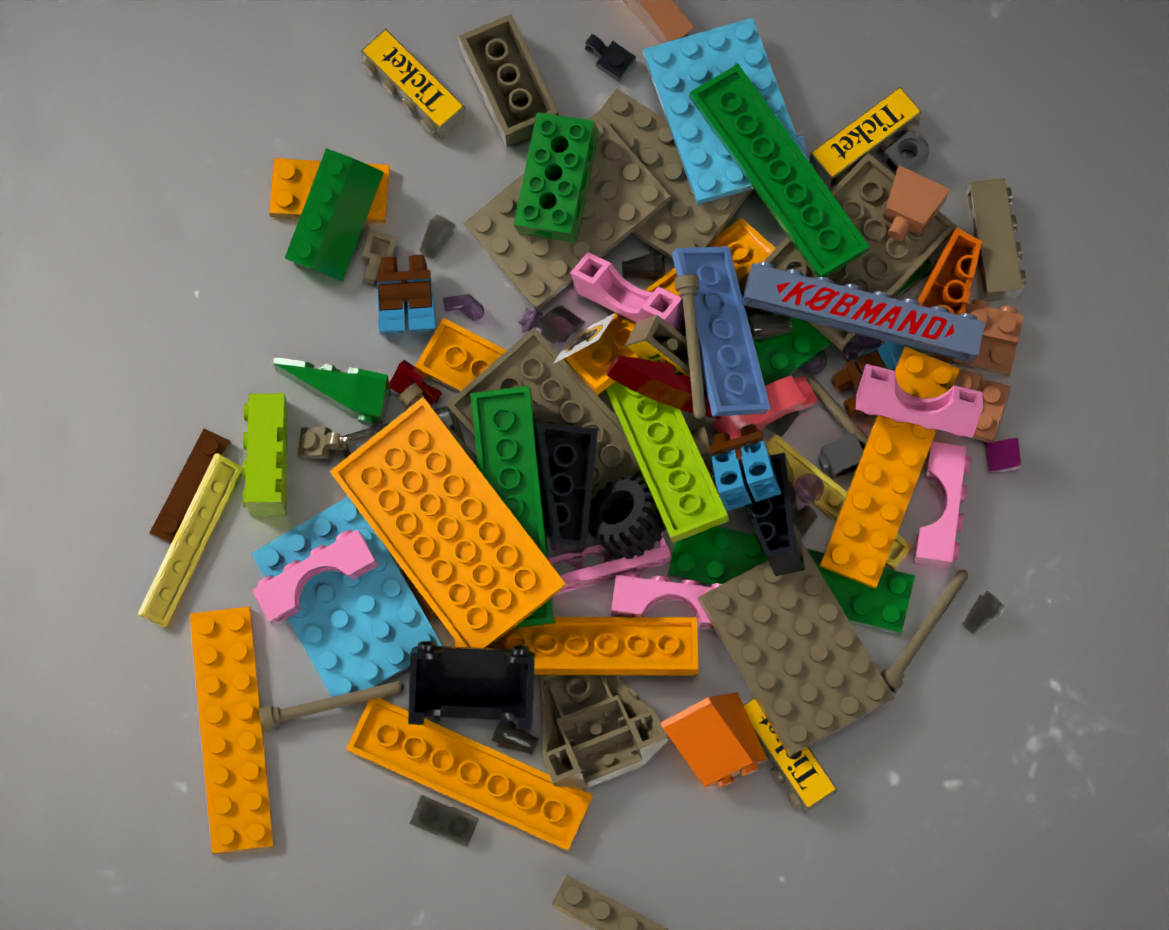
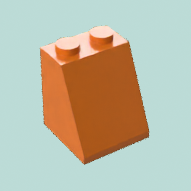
[661,692,767,789]

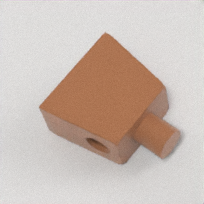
[883,165,950,241]

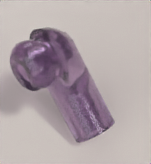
[443,294,484,321]
[842,334,881,362]

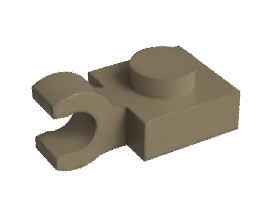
[360,229,398,285]
[297,427,348,459]

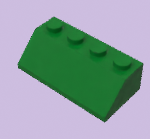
[285,148,384,281]

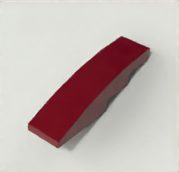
[607,355,721,419]

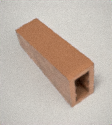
[623,0,694,44]

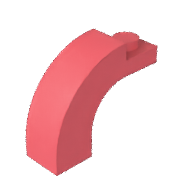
[712,375,819,439]

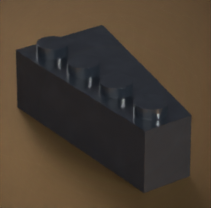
[535,422,598,554]
[744,452,805,576]

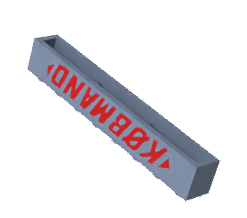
[741,262,985,363]

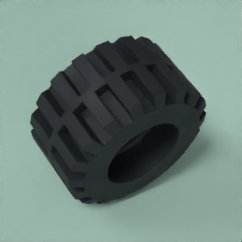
[588,476,666,559]

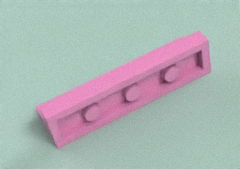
[549,534,671,595]

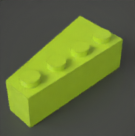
[243,393,287,517]

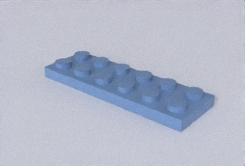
[672,246,771,417]

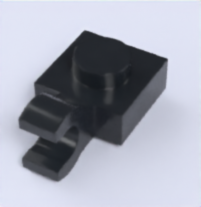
[584,34,636,82]

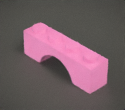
[570,252,685,331]
[856,364,983,438]
[913,441,971,569]
[252,530,379,626]
[611,572,722,630]

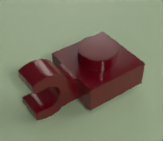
[390,360,442,406]

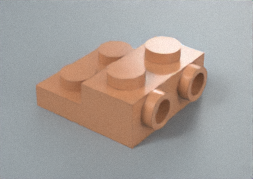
[952,299,1024,377]
[954,369,1011,444]

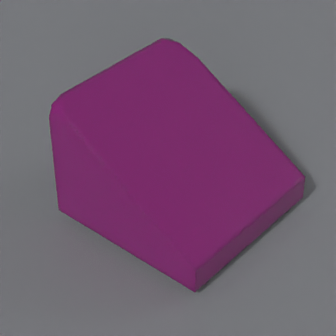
[985,438,1021,473]

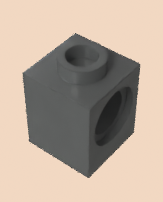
[882,130,930,175]
[818,433,863,480]

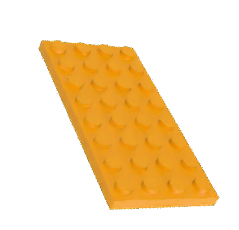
[329,397,567,648]

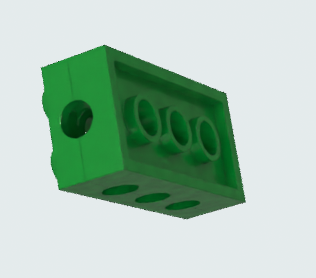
[514,112,599,243]

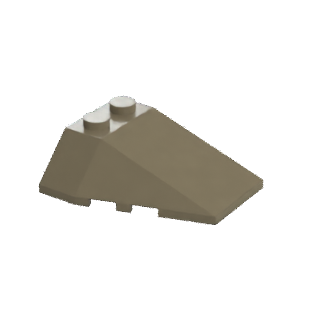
[540,675,668,789]

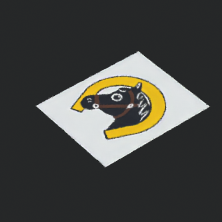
[553,313,616,364]

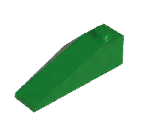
[273,357,391,426]

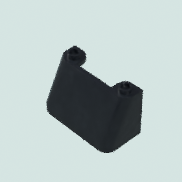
[408,641,535,730]

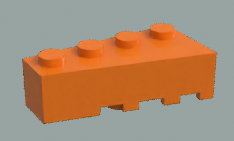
[915,227,982,363]

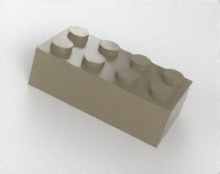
[459,14,559,148]

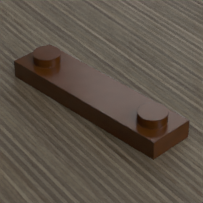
[149,429,232,545]

